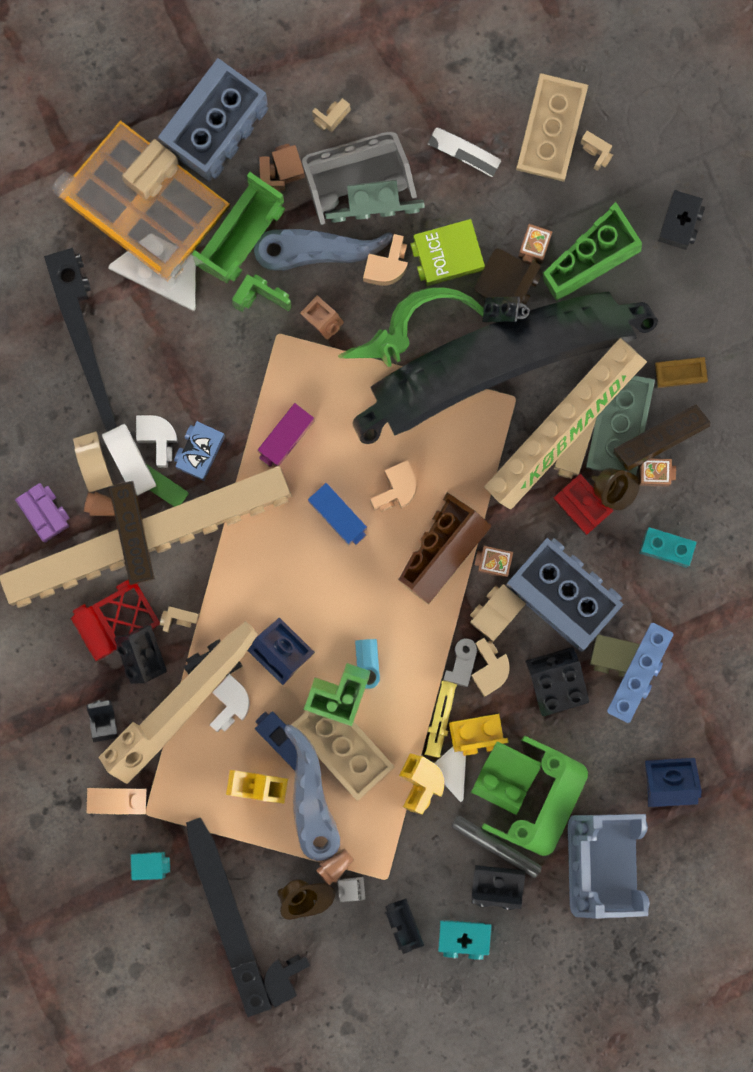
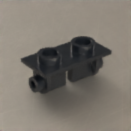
[482,297,530,323]
[384,898,424,954]

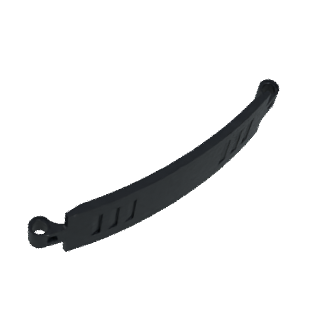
[353,291,658,444]

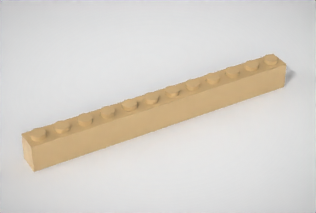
[0,466,292,608]

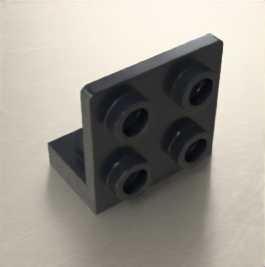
[525,647,589,716]

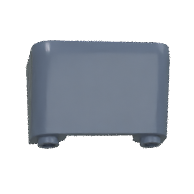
[568,814,650,918]

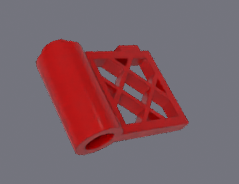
[70,580,160,662]

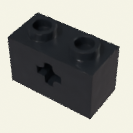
[658,190,705,250]

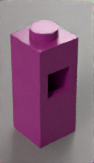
[258,403,315,467]

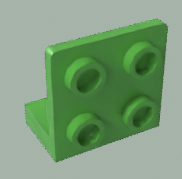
[232,274,291,312]
[471,742,541,815]

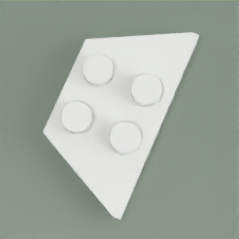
[108,234,196,311]

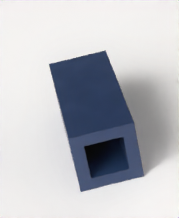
[255,711,297,770]

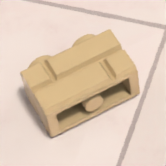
[122,139,178,200]

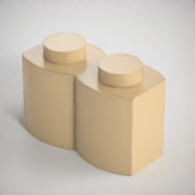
[470,584,526,643]

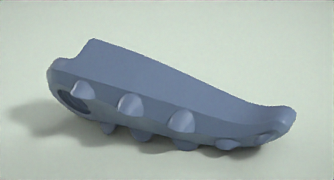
[254,229,393,271]
[285,725,340,861]

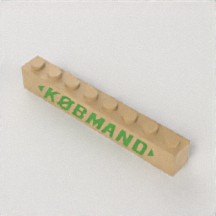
[484,338,647,509]

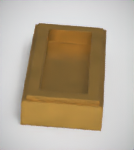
[655,357,708,388]

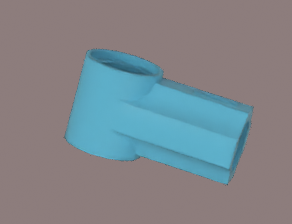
[355,639,380,689]

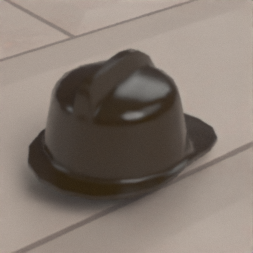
[591,468,640,510]
[277,879,335,920]

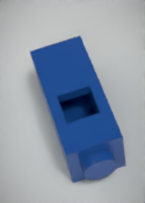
[308,483,367,546]

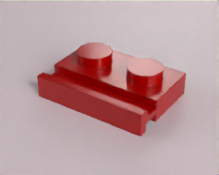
[553,474,614,535]

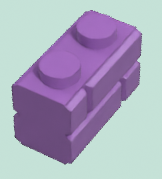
[15,483,70,543]

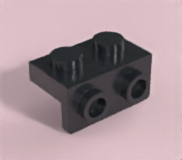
[471,865,525,910]

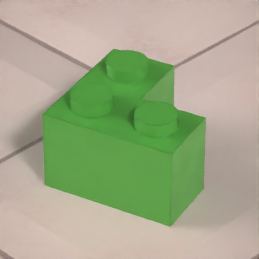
[304,663,370,726]

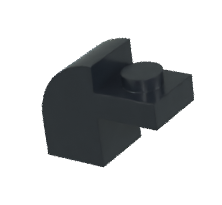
[265,954,311,1008]

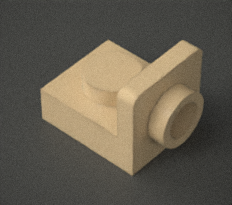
[312,98,351,132]
[580,131,613,171]
[160,607,199,633]

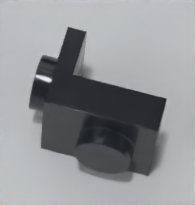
[86,700,118,742]

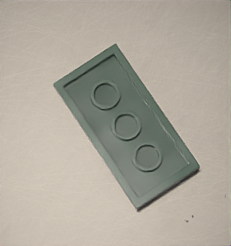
[586,376,655,476]

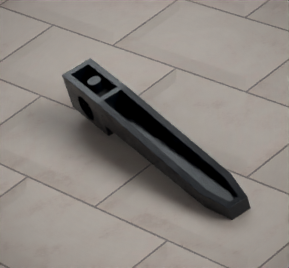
[44,248,117,432]
[186,817,273,1018]

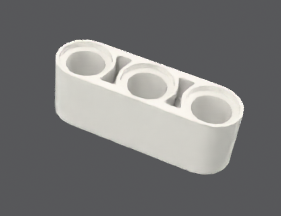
[102,423,156,495]

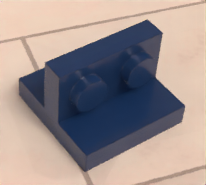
[247,617,315,685]
[645,758,701,807]

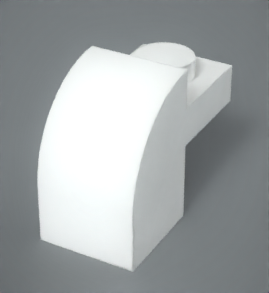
[136,415,178,468]
[210,674,250,732]

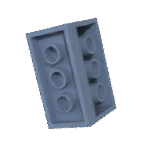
[158,58,268,182]
[506,538,624,652]

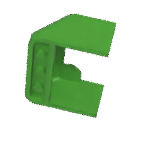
[192,172,285,283]
[481,736,588,856]

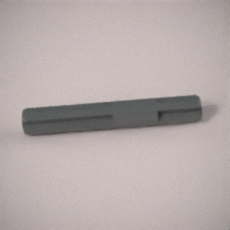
[452,816,542,878]

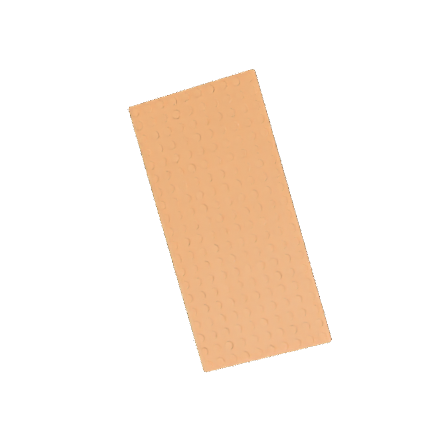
[146,334,516,880]

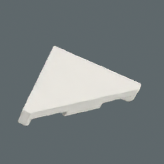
[434,747,466,802]

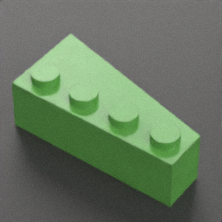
[543,202,642,301]

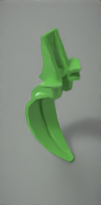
[338,288,484,367]

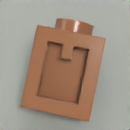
[260,157,285,192]
[300,296,344,339]

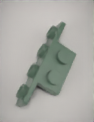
[325,180,425,222]

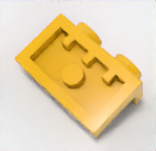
[449,714,508,756]

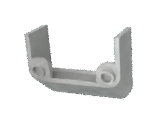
[302,132,417,225]

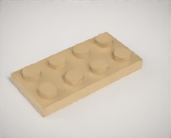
[516,73,588,182]
[291,711,395,801]

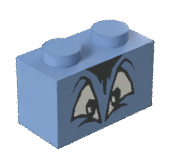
[174,421,225,481]

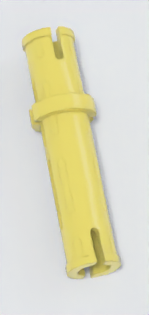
[425,681,457,758]

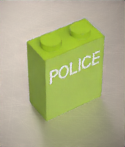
[410,219,485,286]

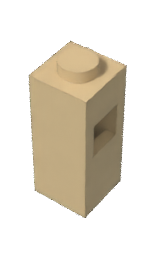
[554,417,597,479]

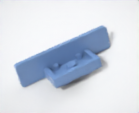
[607,623,673,723]

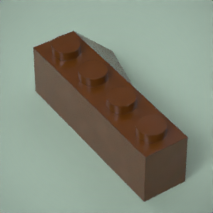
[398,492,492,604]

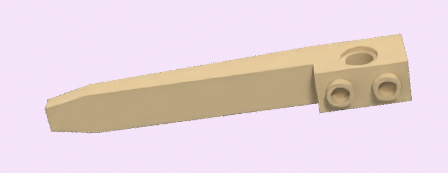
[99,621,258,784]

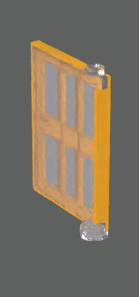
[52,120,230,282]

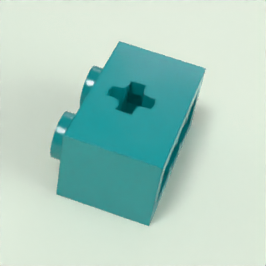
[639,527,697,568]
[131,852,170,880]
[438,920,491,960]

